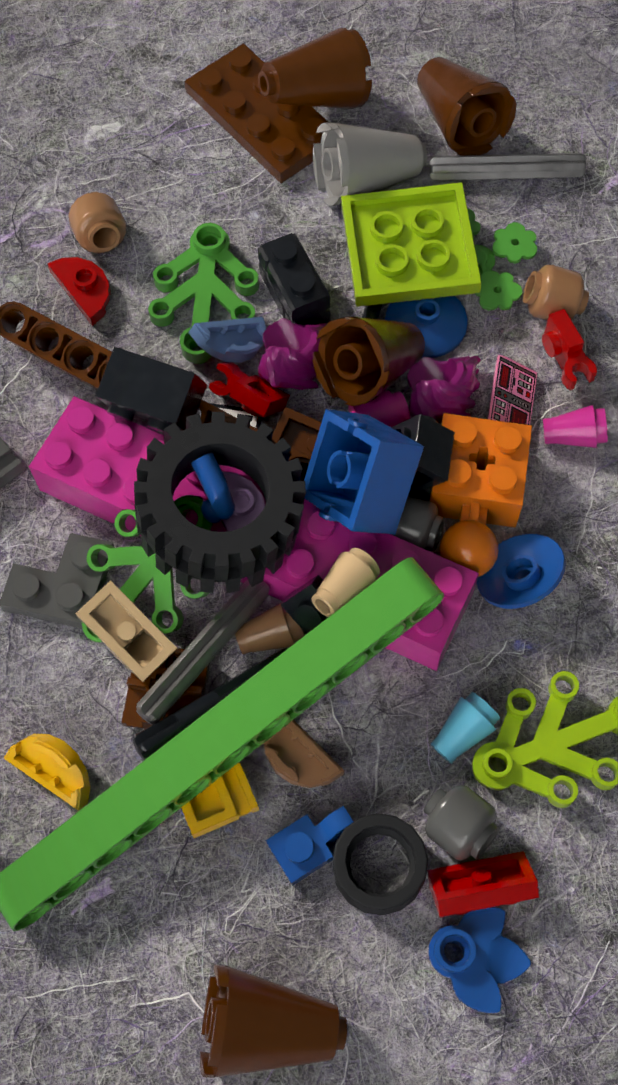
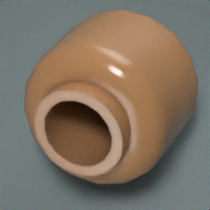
[68,192,126,254]
[523,265,589,320]

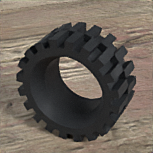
[134,412,306,593]

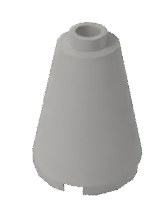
[313,122,427,206]

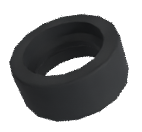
[333,813,428,915]

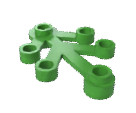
[148,223,259,364]
[82,495,213,642]

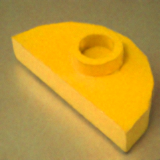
[3,734,91,811]

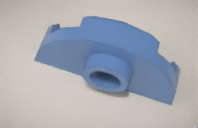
[189,317,266,363]

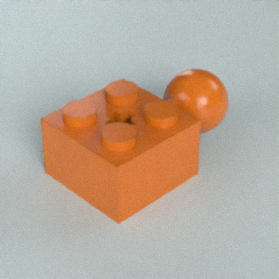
[430,413,532,577]

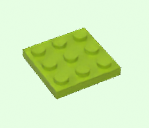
[341,182,481,307]

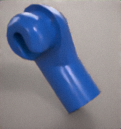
[191,453,235,523]

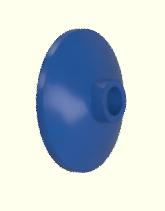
[385,296,468,358]
[476,534,566,609]

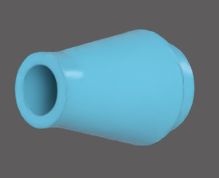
[430,692,500,764]

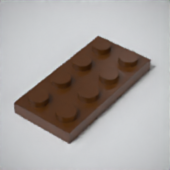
[184,43,328,183]

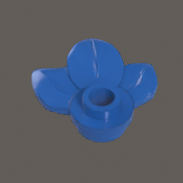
[428,907,531,1014]

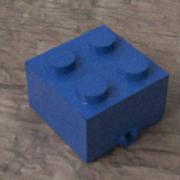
[304,409,424,534]

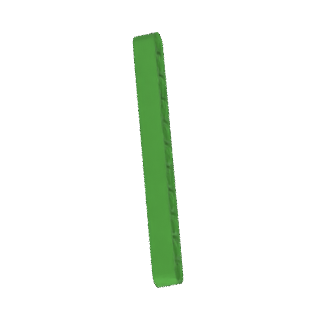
[0,557,445,931]

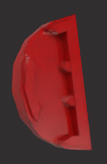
[47,257,111,327]

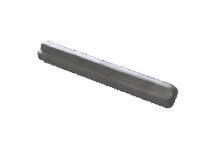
[429,153,586,181]
[136,579,270,725]

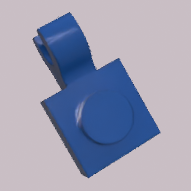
[265,806,354,886]

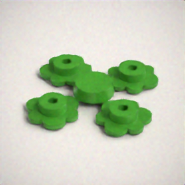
[467,208,537,311]

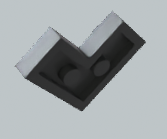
[0,533,115,629]

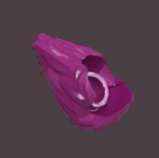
[258,318,327,390]
[407,356,481,424]

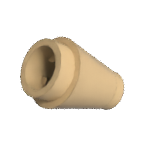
[311,548,380,617]

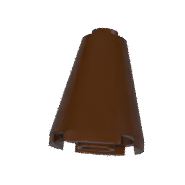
[258,28,372,109]
[417,57,517,156]
[313,316,425,406]
[200,964,347,1078]

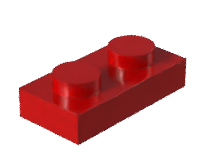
[427,851,539,917]

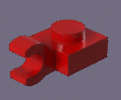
[542,309,597,390]
[209,362,290,417]

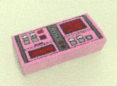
[487,355,537,425]

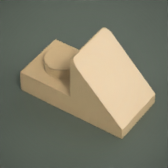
[75,580,177,682]

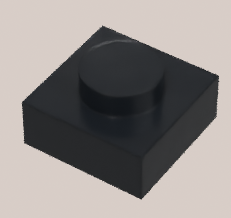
[281,575,328,634]

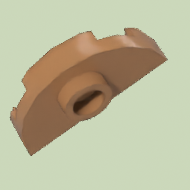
[264,720,344,788]

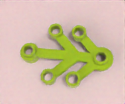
[472,671,618,808]

